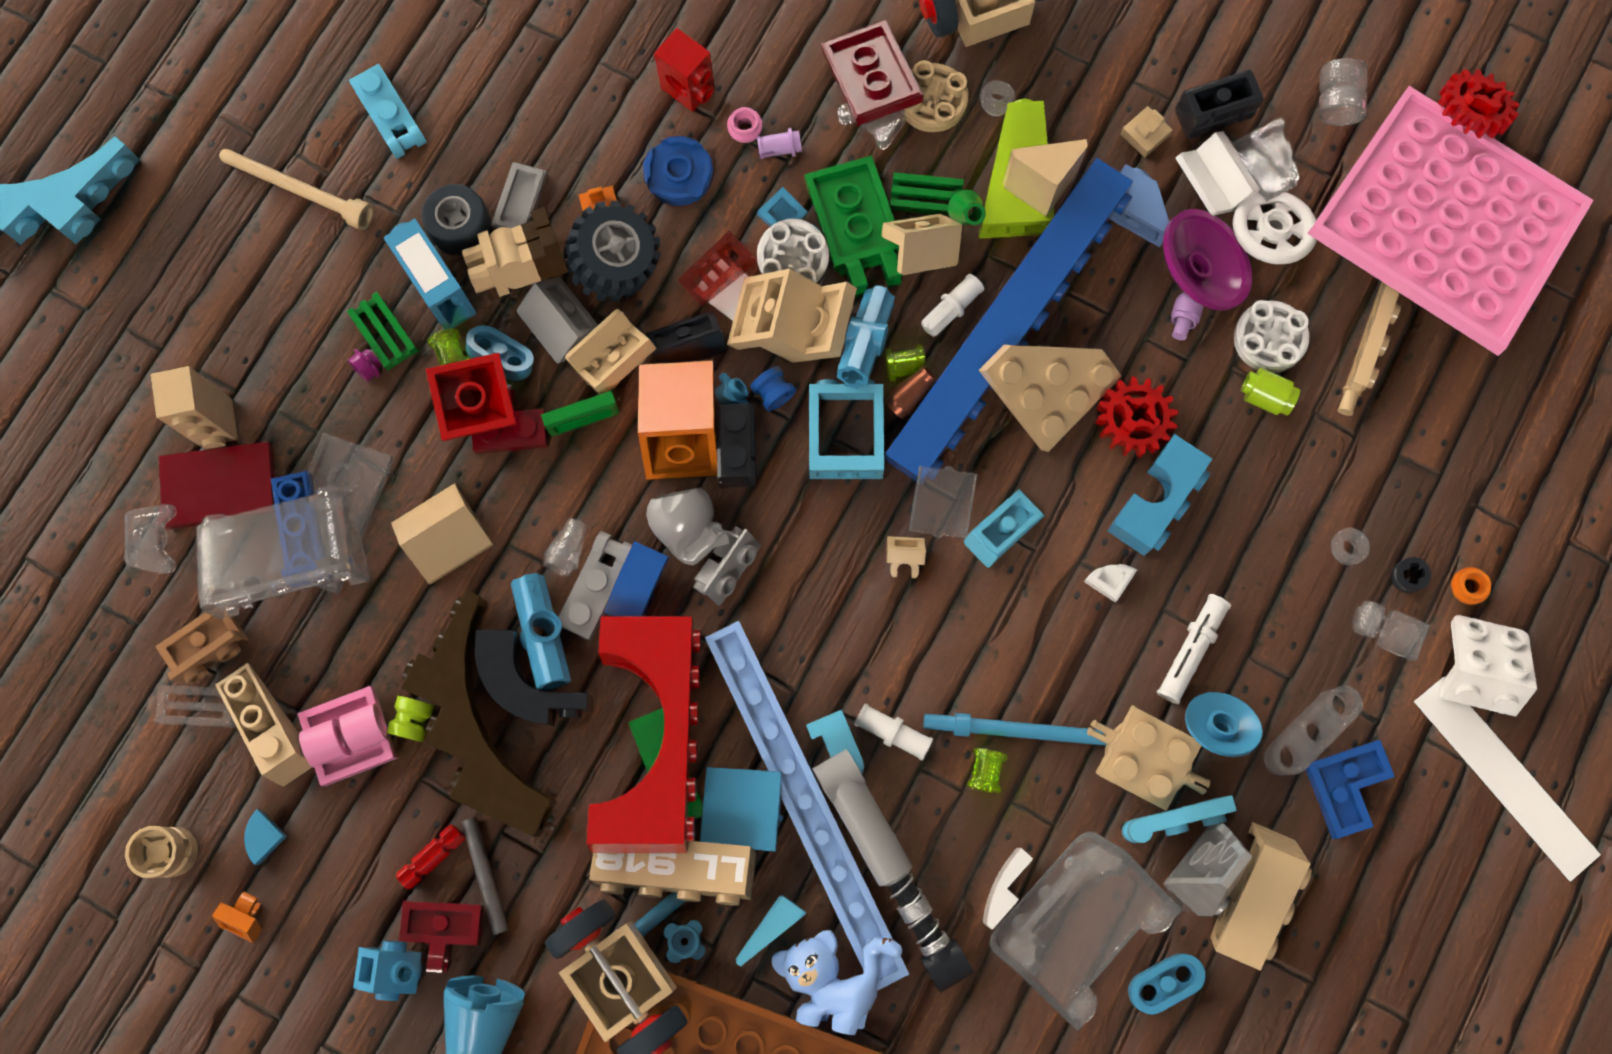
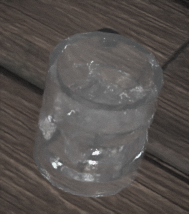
[1319,58,1368,126]

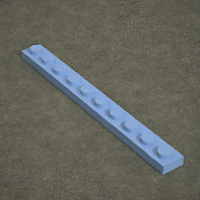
[705,621,909,991]

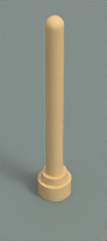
[219,149,374,231]

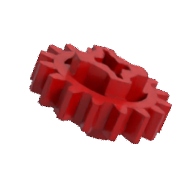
[1438,69,1520,139]
[1095,376,1178,458]

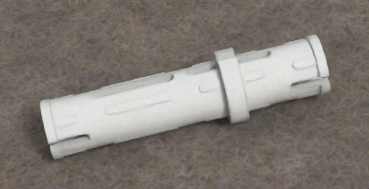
[1157,594,1231,704]

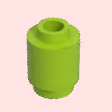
[1241,368,1301,416]

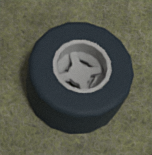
[421,184,492,255]

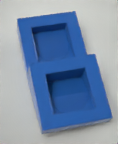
[604,541,669,616]

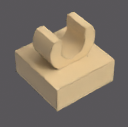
[1120,106,1172,158]
[886,536,926,578]

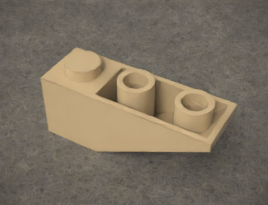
[215,663,312,787]

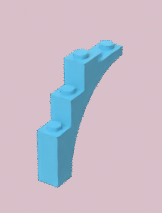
[0,136,140,245]

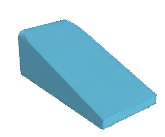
[963,489,1045,568]
[736,895,806,966]

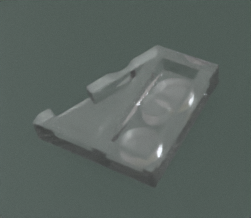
[1231,117,1299,201]

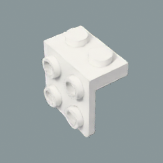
[1439,615,1537,717]

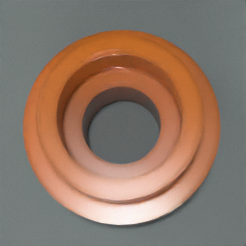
[1451,567,1491,605]

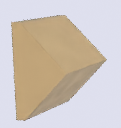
[1003,139,1088,216]
[391,483,494,585]

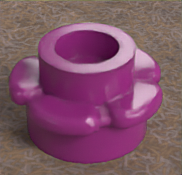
[347,349,382,382]

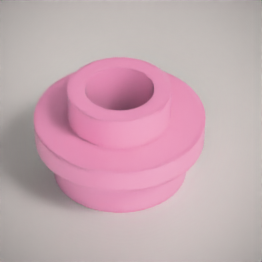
[727,107,762,143]

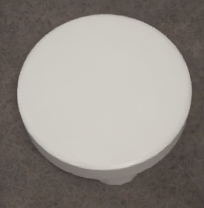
[757,219,829,283]
[1234,300,1309,373]

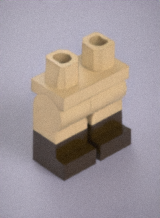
[462,207,568,297]

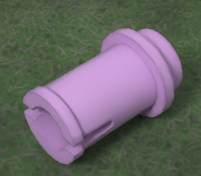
[757,128,802,159]

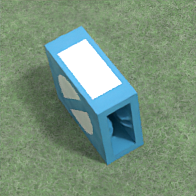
[383,218,477,332]

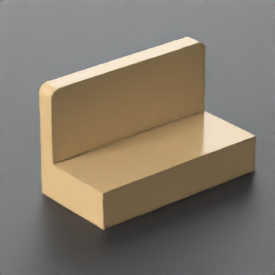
[882,214,962,275]

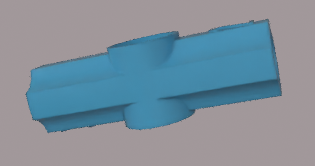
[837,285,895,389]
[511,573,571,691]

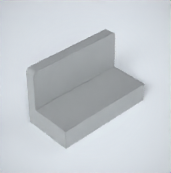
[517,277,598,363]

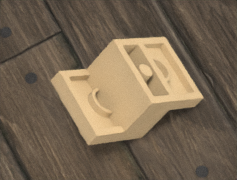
[727,269,857,363]

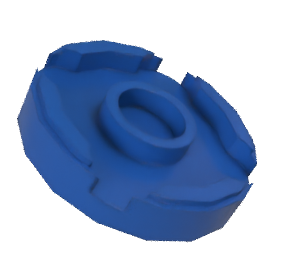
[643,136,714,206]

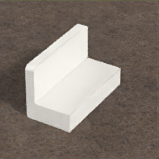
[1176,131,1261,216]

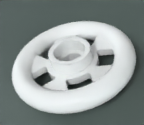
[1232,190,1317,264]

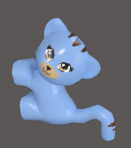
[771,930,903,1035]

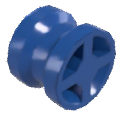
[750,366,796,412]

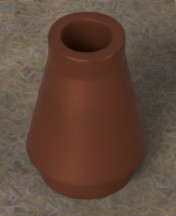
[885,366,938,421]

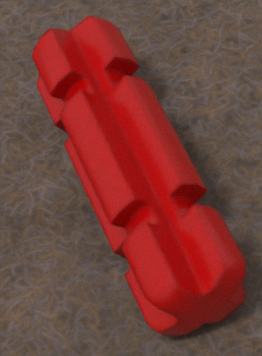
[396,824,465,889]

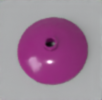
[1163,209,1252,311]

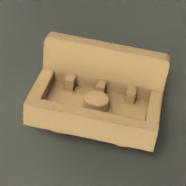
[565,309,656,395]

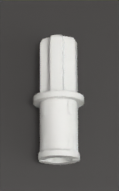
[921,274,985,337]

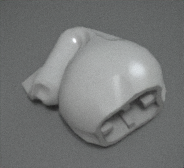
[646,487,731,565]

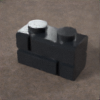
[1175,69,1264,139]
[716,404,756,488]

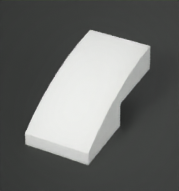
[983,848,1033,930]

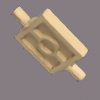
[1087,705,1210,811]

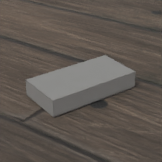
[491,162,548,230]

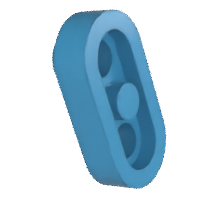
[465,325,534,381]
[1128,953,1205,1014]

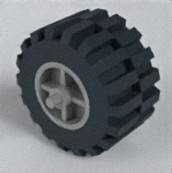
[563,201,661,302]

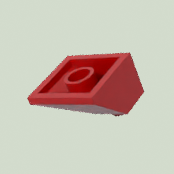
[425,353,516,442]

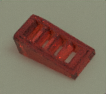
[678,230,757,307]

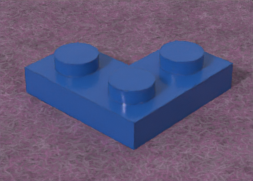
[1304,740,1395,839]

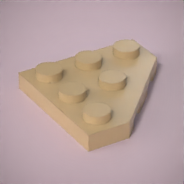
[979,345,1122,452]

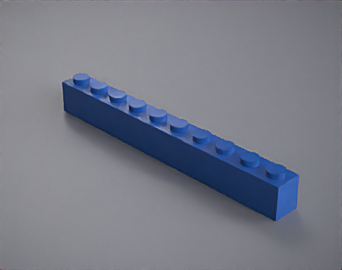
[885,157,1133,485]

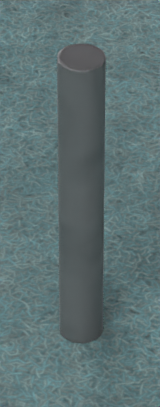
[461,817,508,935]

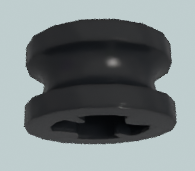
[1391,557,1431,593]

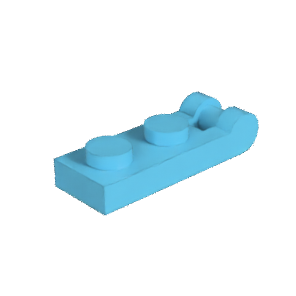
[348,63,427,160]
[1122,795,1237,843]

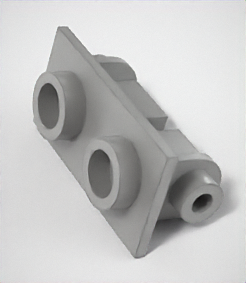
[693,526,761,606]

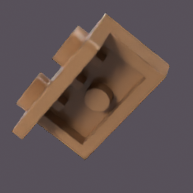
[155,602,249,685]

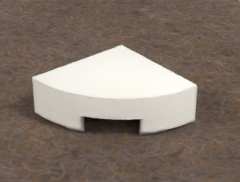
[1084,564,1137,602]

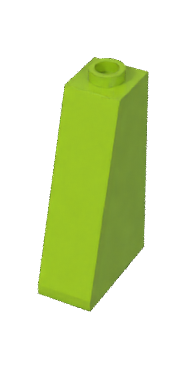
[979,98,1055,239]

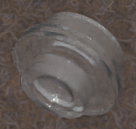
[980,81,1015,116]
[1330,528,1370,565]

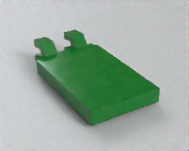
[804,155,902,298]

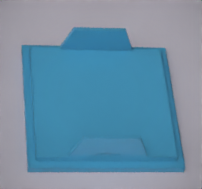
[700,767,782,851]

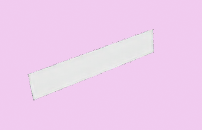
[1414,676,1601,882]

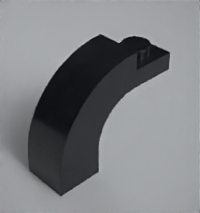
[475,630,593,727]

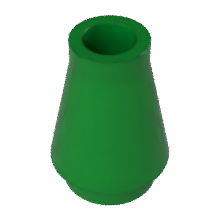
[948,190,986,226]

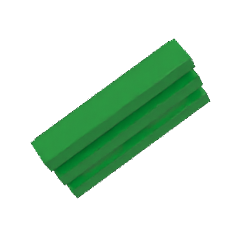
[890,172,964,216]
[347,292,418,371]
[541,391,620,437]

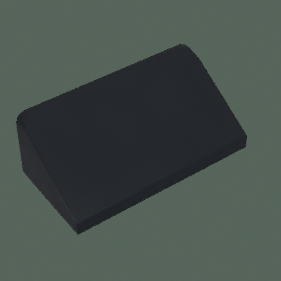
[645,311,727,364]

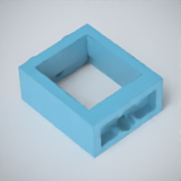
[809,379,884,479]

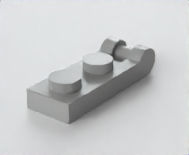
[559,531,632,641]

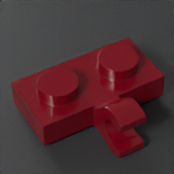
[472,385,548,454]
[398,901,484,973]

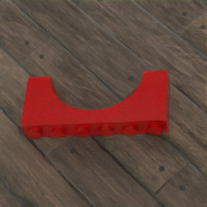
[586,616,701,853]

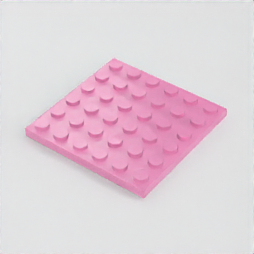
[1307,86,1594,356]

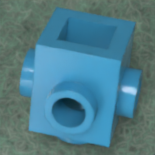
[353,940,422,1001]

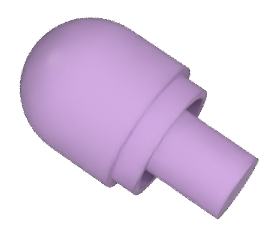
[1171,292,1204,340]

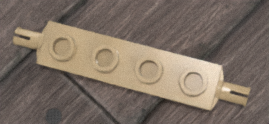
[1337,281,1401,416]

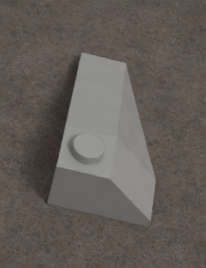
[1163,824,1253,917]

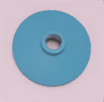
[1185,692,1262,757]

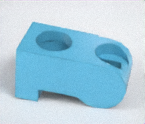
[806,710,864,774]

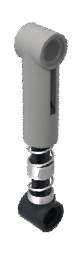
[812,749,974,993]

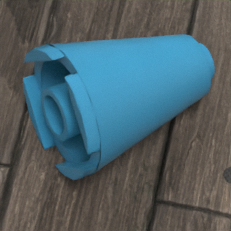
[443,975,525,1054]

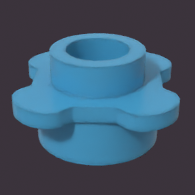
[715,373,749,405]
[664,920,705,963]

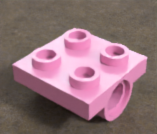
[297,686,398,786]

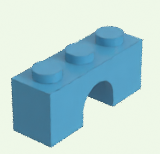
[1107,434,1212,556]

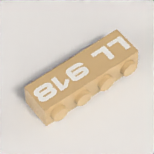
[589,841,756,906]

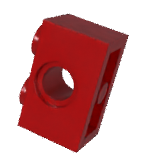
[654,28,715,112]

